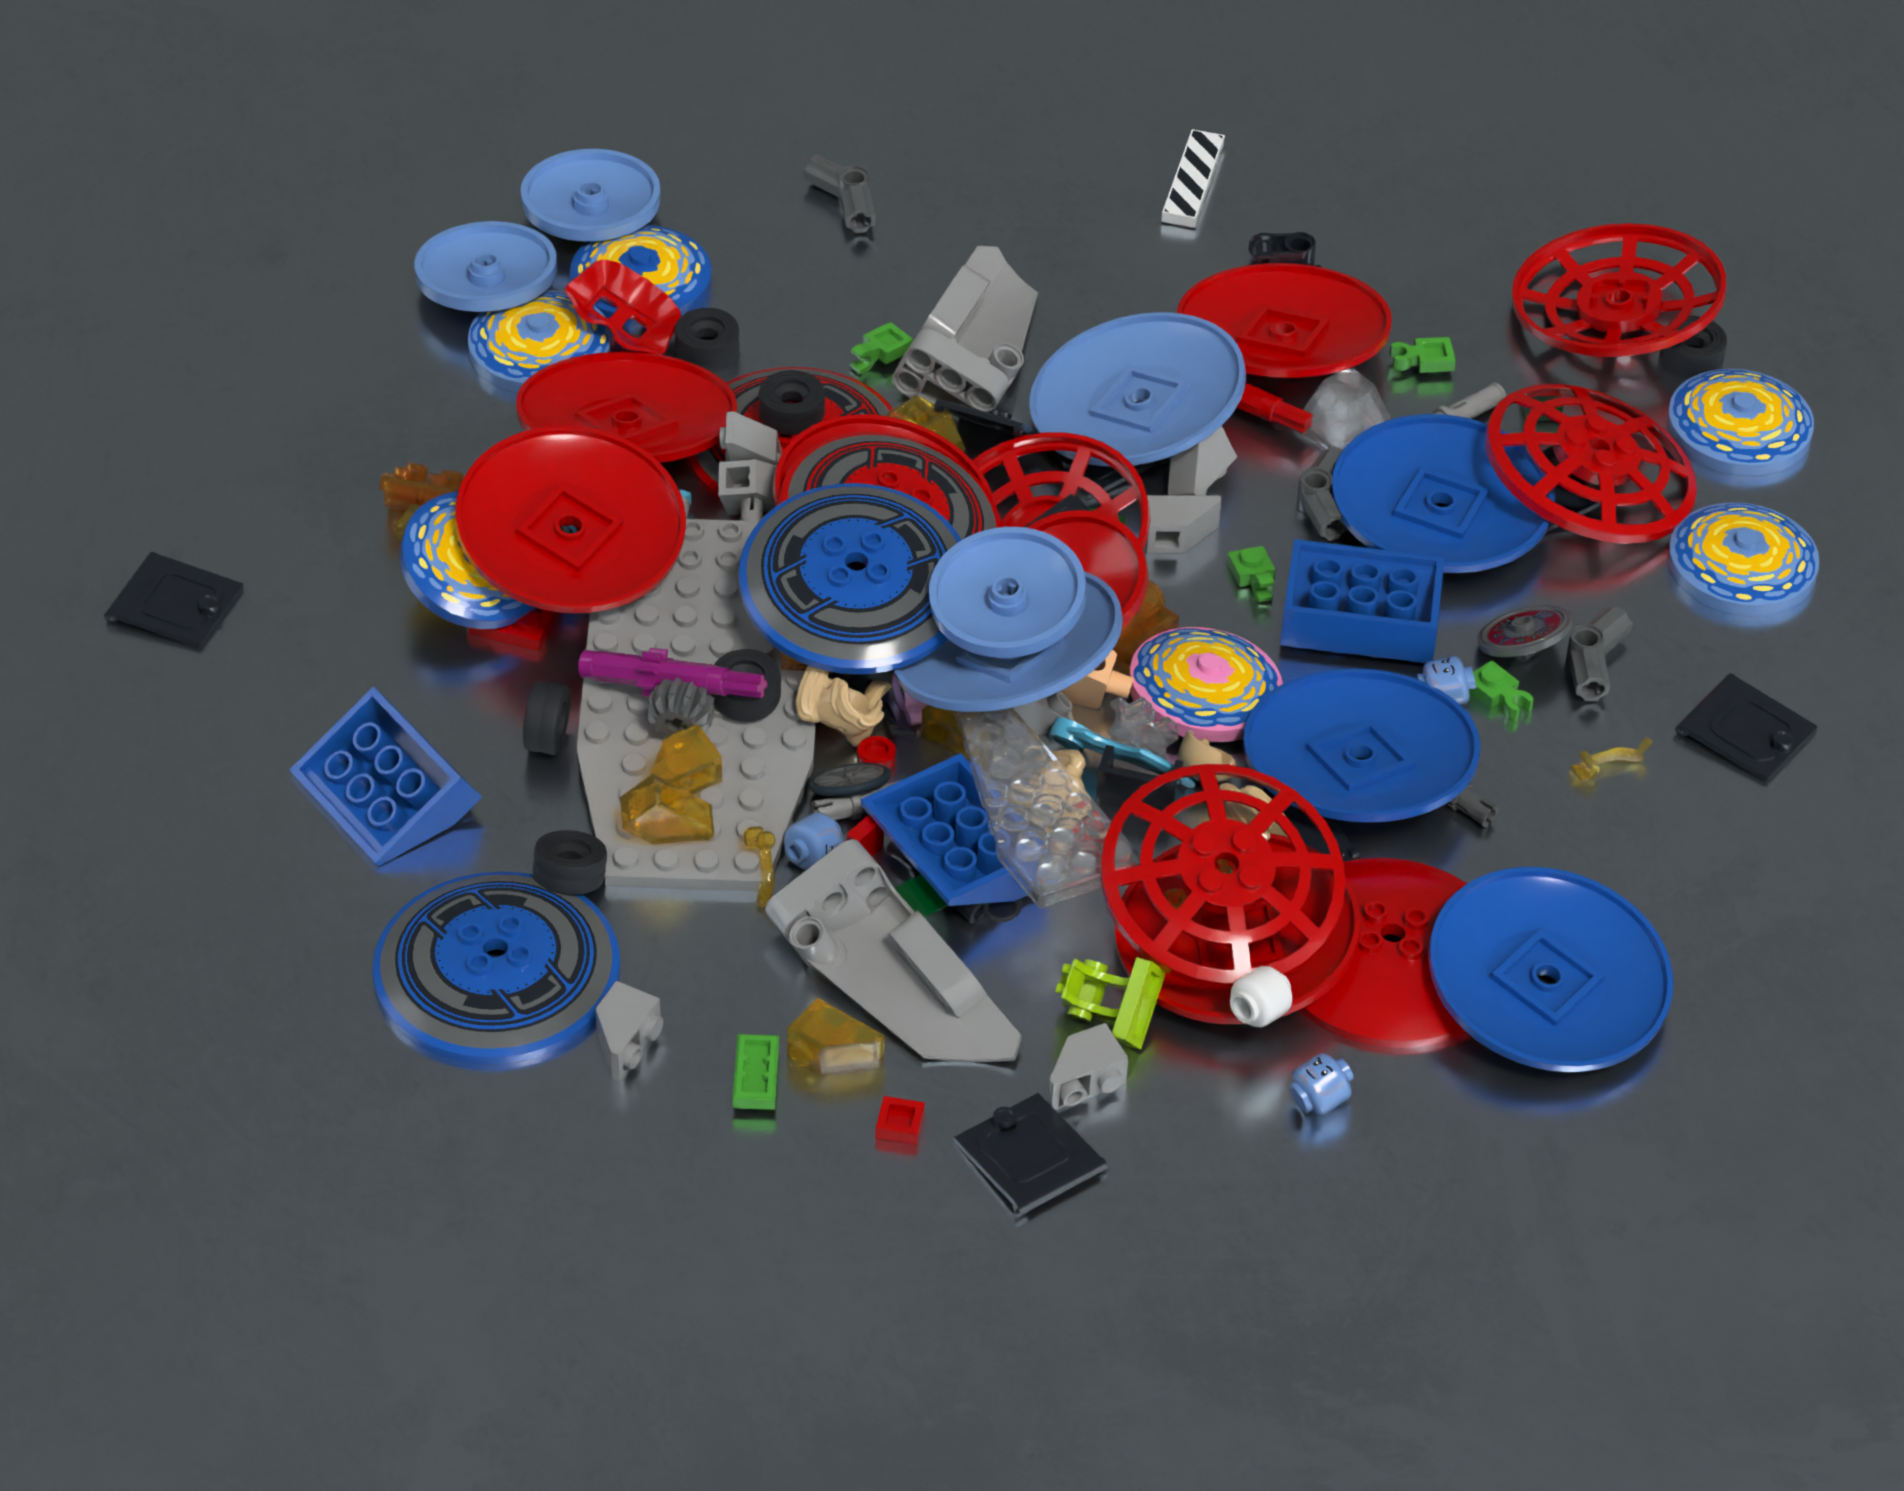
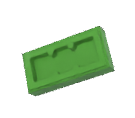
[733,1034,779,1110]

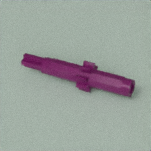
[578,647,767,698]

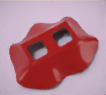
[564,259,681,355]

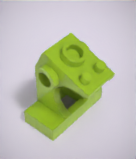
[1055,957,1166,1050]

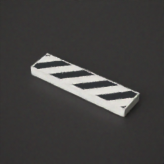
[1161,129,1225,228]

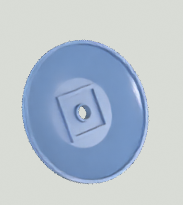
[1029,312,1246,466]
[894,571,1123,712]

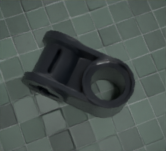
[1248,232,1316,266]

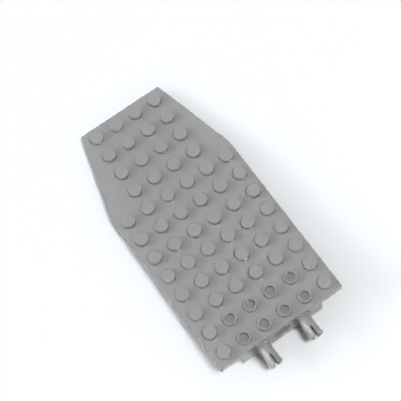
[577,496,816,891]

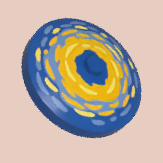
[570,225,712,327]
[399,492,536,629]

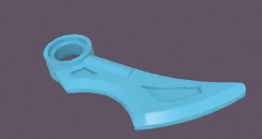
[1048,717,1196,788]

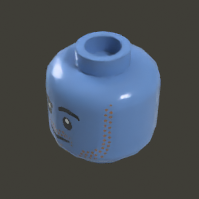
[1417,656,1476,705]
[784,813,843,871]
[1289,1053,1354,1116]

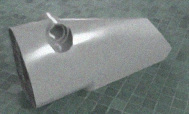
[892,246,1038,412]
[765,839,1022,1062]

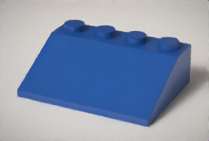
[1280,539,1445,663]
[289,686,482,866]
[860,753,1051,906]

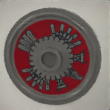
[1477,605,1573,663]

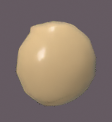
[1178,730,1237,783]

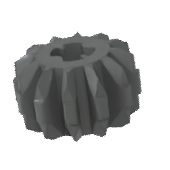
[647,677,714,741]

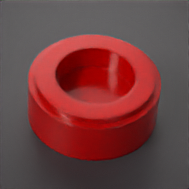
[857,736,896,769]

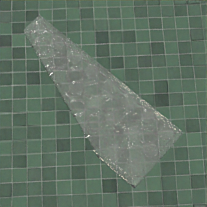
[953,707,1140,909]

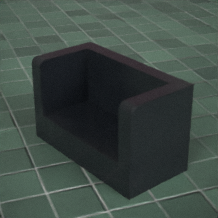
[1095,745,1184,811]

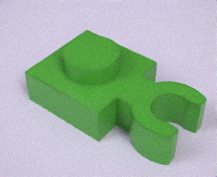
[1389,337,1456,373]
[1469,660,1534,721]

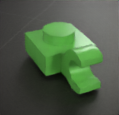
[850,322,914,374]
[1227,546,1276,603]

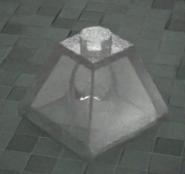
[1297,368,1391,450]

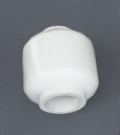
[1230,966,1292,1028]

